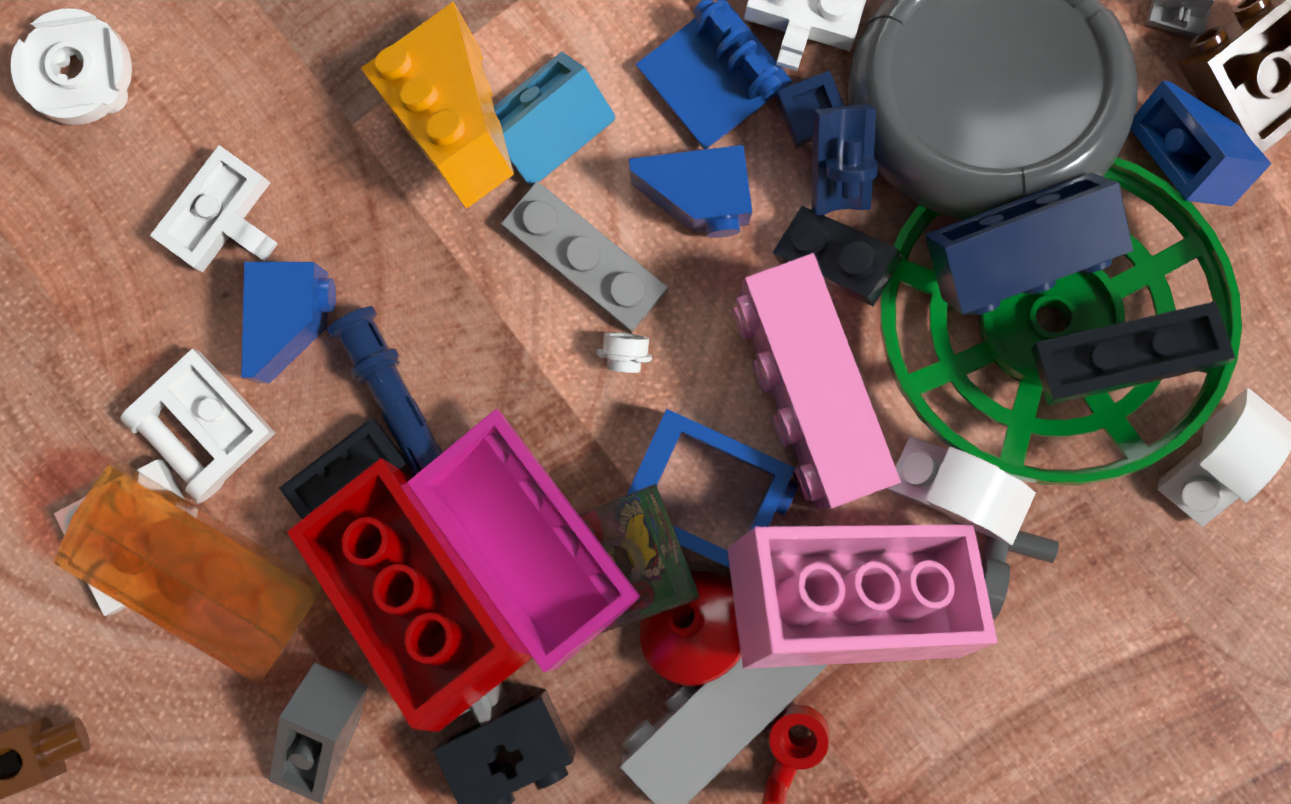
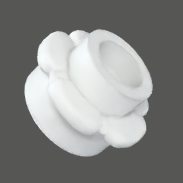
[596,332,652,373]

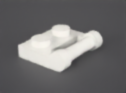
[120,349,275,504]

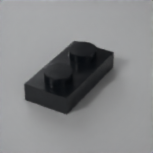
[772,206,903,307]

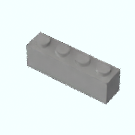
[620,657,828,804]

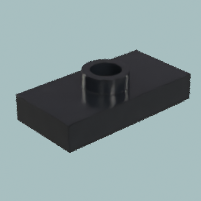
[279,418,408,519]

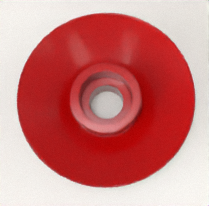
[640,571,741,686]

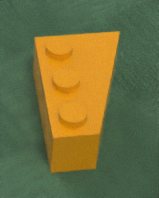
[361,1,514,209]

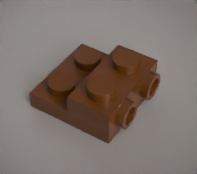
[1179,0,1291,153]

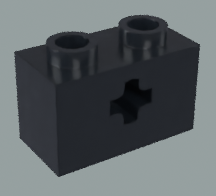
[433,689,576,804]

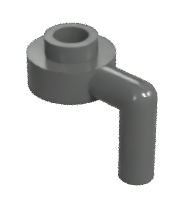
[981,530,1059,620]

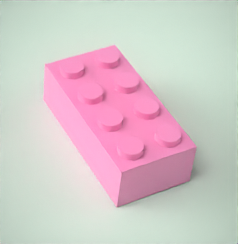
[732,253,901,509]
[727,525,998,669]

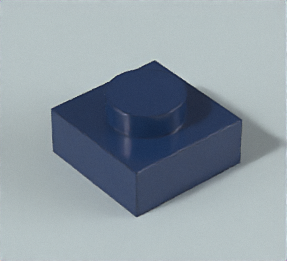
[775,71,844,148]

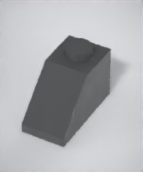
[269,663,368,804]

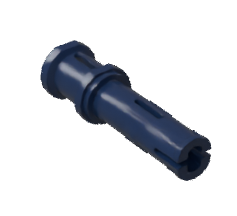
[327,306,443,476]

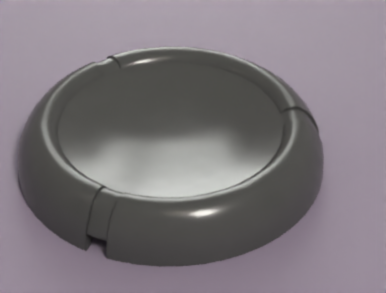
[848,0,1138,220]

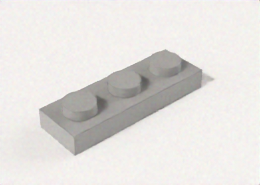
[501,181,668,333]

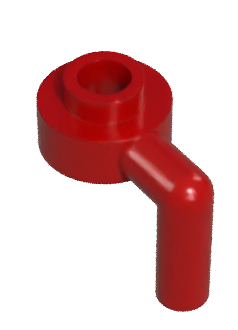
[761,705,830,804]

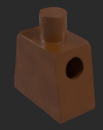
[0,717,90,800]

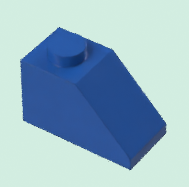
[1130,80,1272,207]
[629,145,752,238]
[241,262,336,383]

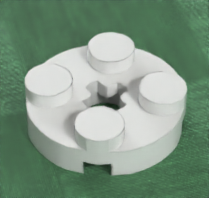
[11,8,132,125]

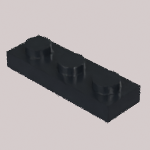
[1031,301,1235,406]

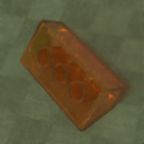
[53,463,323,685]

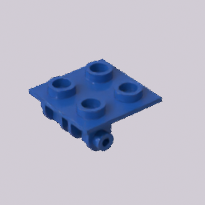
[636,0,792,149]

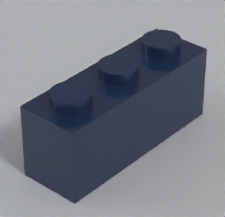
[925,172,1133,315]

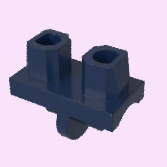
[811,104,878,215]

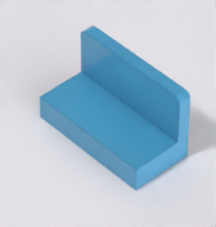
[494,51,615,186]

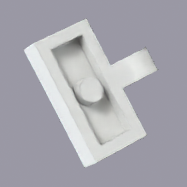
[744,0,866,71]
[150,145,278,273]

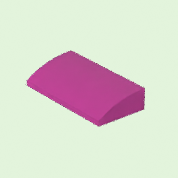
[407,409,640,673]

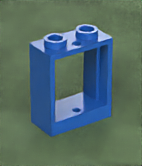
[617,408,798,568]

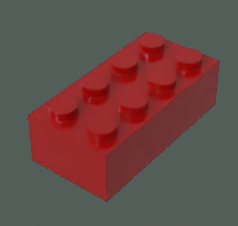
[287,458,533,732]

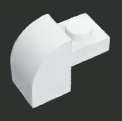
[1157,387,1291,527]
[887,436,1036,545]

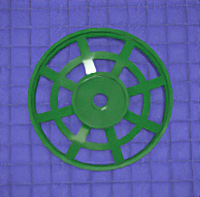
[880,157,1242,486]

